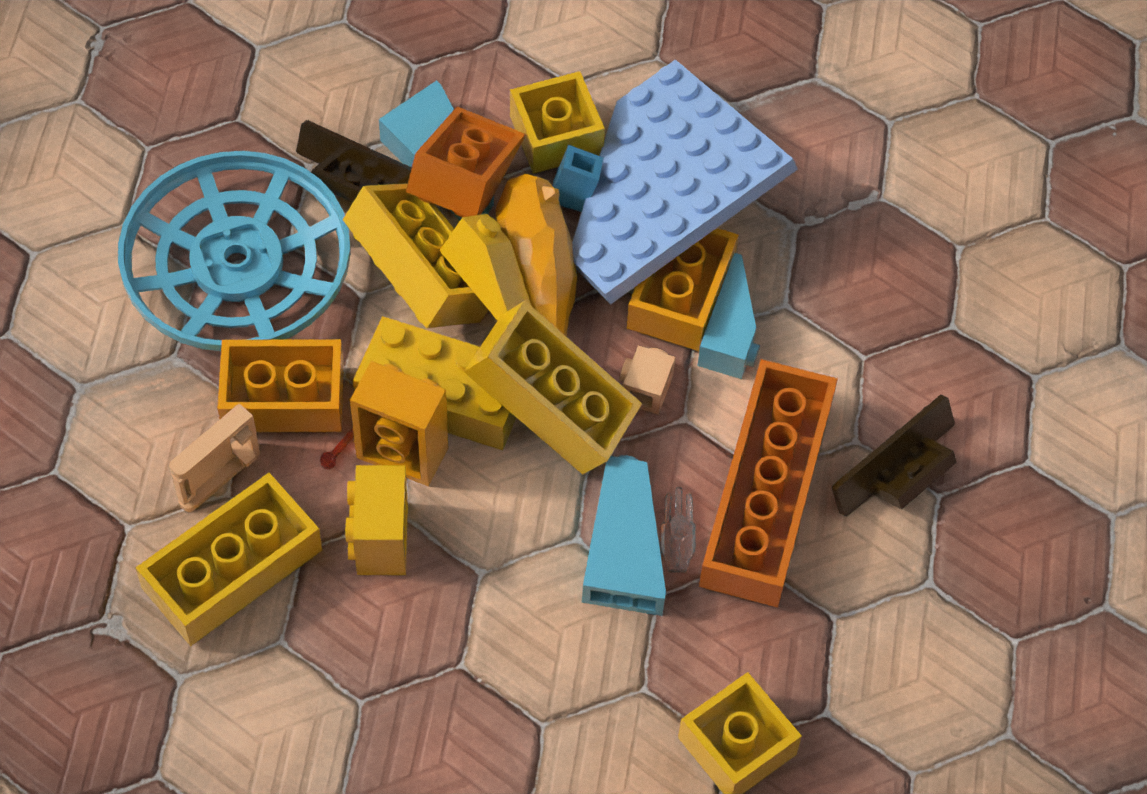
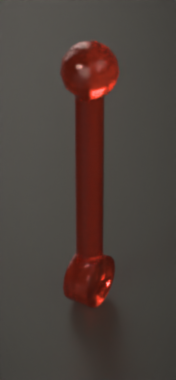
[320,427,354,470]

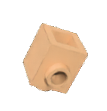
[620,345,675,415]

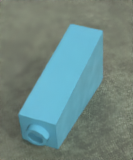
[379,80,494,221]
[582,455,666,616]

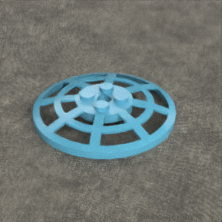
[118,151,351,351]

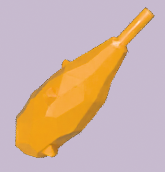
[495,174,577,336]

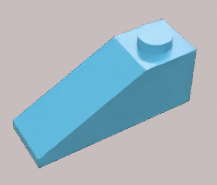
[697,253,760,379]

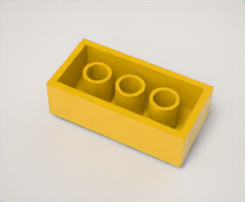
[342,183,488,329]
[464,300,642,474]
[353,316,516,451]
[135,473,323,647]

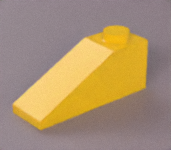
[439,214,532,321]

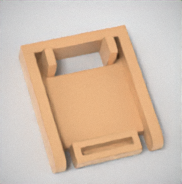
[169,404,260,512]

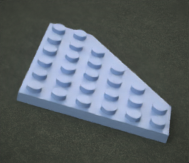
[572,60,798,304]

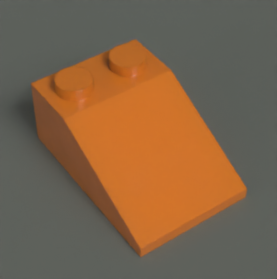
[406,106,525,217]

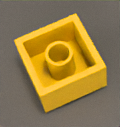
[510,71,605,174]
[345,465,408,575]
[678,672,802,794]

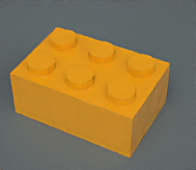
[627,228,739,351]
[217,339,344,432]
[350,361,449,487]

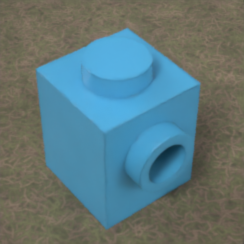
[552,145,604,212]

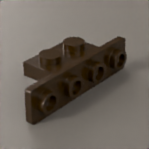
[296,120,412,202]
[832,395,957,516]

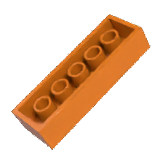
[699,359,838,608]

